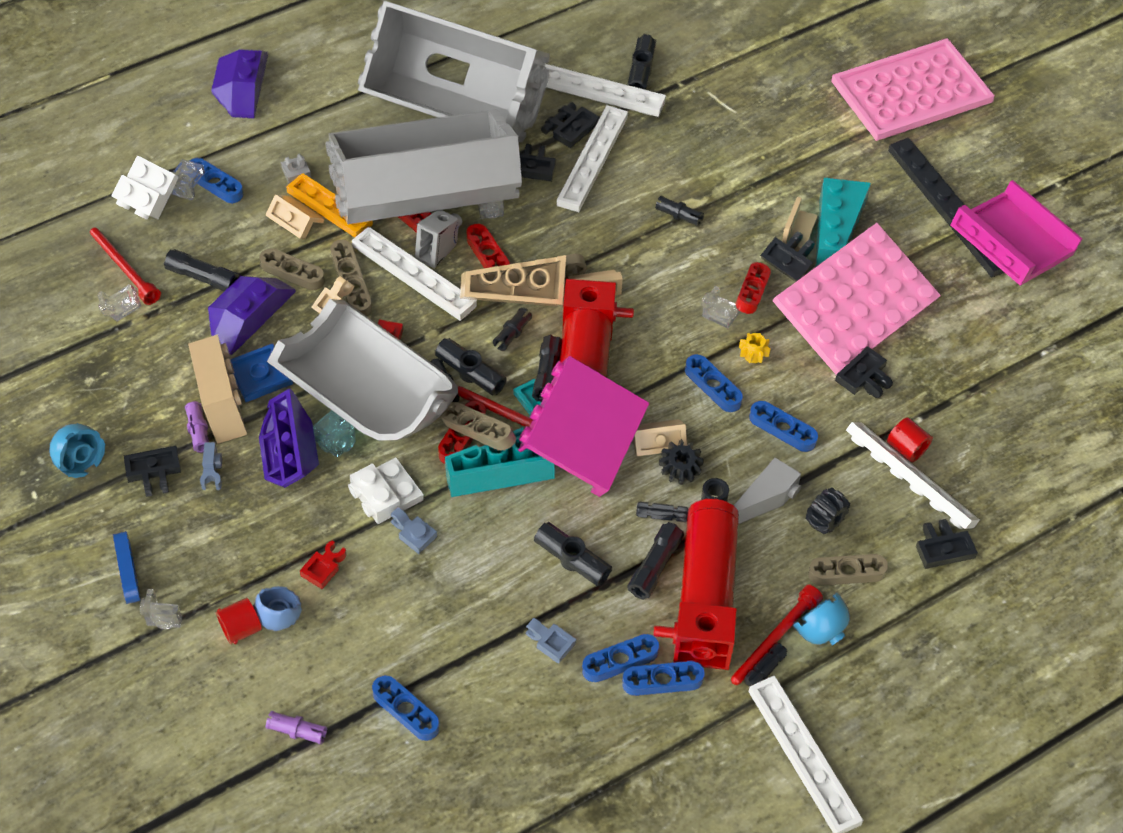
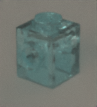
[313,410,356,458]

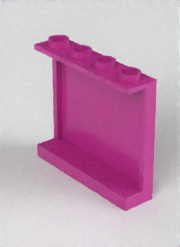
[951,180,1082,286]
[518,356,649,497]

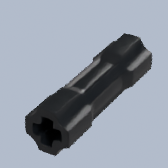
[164,249,239,291]
[532,335,562,402]
[627,522,684,600]

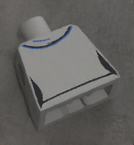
[415,210,462,269]

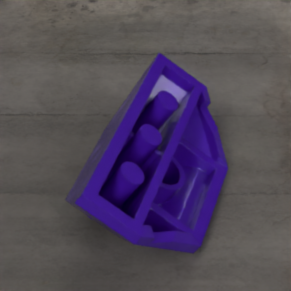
[211,49,268,119]
[208,276,296,355]
[259,389,319,488]

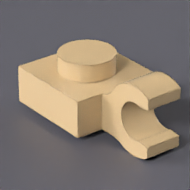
[312,276,354,313]

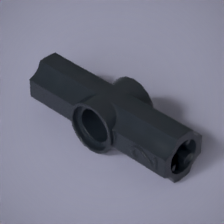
[627,34,656,90]
[435,338,507,396]
[534,522,612,587]

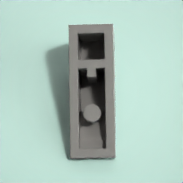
[734,458,801,524]

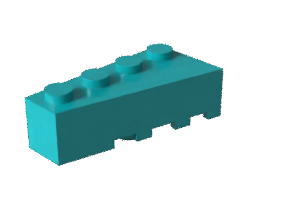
[815,178,871,268]
[445,427,555,497]

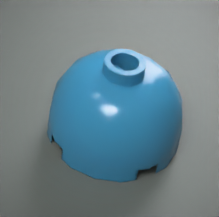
[49,423,105,478]
[793,592,850,645]

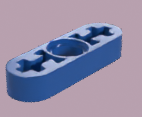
[186,158,243,203]
[685,354,743,412]
[749,401,818,452]
[113,531,141,604]
[582,634,659,682]
[622,661,704,696]
[372,676,439,741]

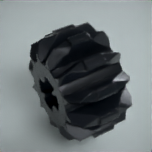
[659,439,704,485]
[805,487,851,534]

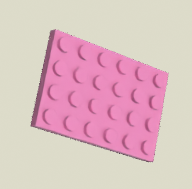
[831,38,994,141]
[773,223,941,374]

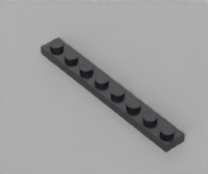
[888,137,1005,278]

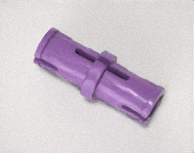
[185,401,209,453]
[266,711,327,745]

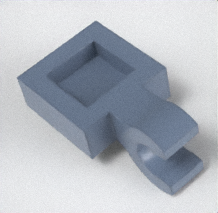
[200,442,222,490]
[391,507,437,554]
[526,618,576,664]

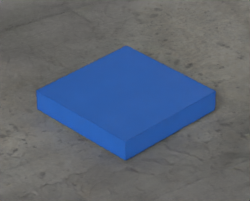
[230,343,293,402]

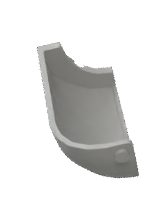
[267,299,458,441]

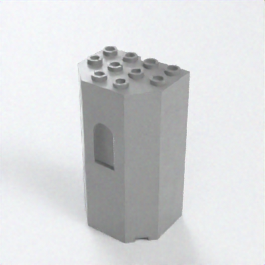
[358,1,550,143]
[325,109,522,224]

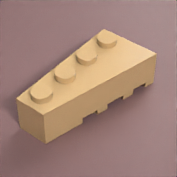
[460,255,566,307]

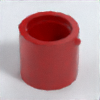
[887,417,933,463]
[216,597,262,645]

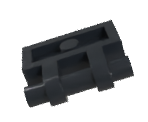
[541,102,600,149]

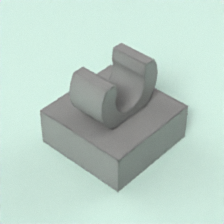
[281,154,311,184]

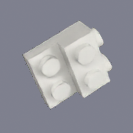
[112,156,179,220]
[348,458,424,524]

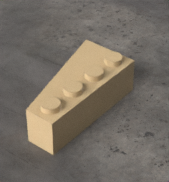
[188,334,247,444]

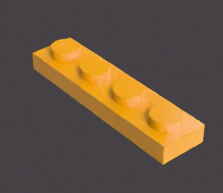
[286,173,373,237]

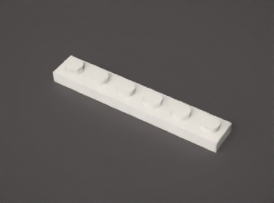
[545,64,666,117]
[557,105,628,212]
[352,227,477,321]
[846,422,980,529]
[749,676,863,833]

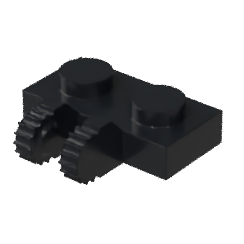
[519,143,556,182]
[760,231,815,282]
[835,346,893,398]
[123,446,181,497]
[916,519,978,569]

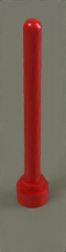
[90,227,161,305]
[457,386,533,427]
[731,584,823,685]

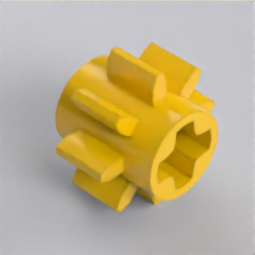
[739,333,771,363]

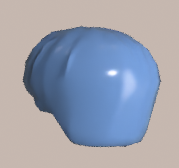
[253,586,302,631]

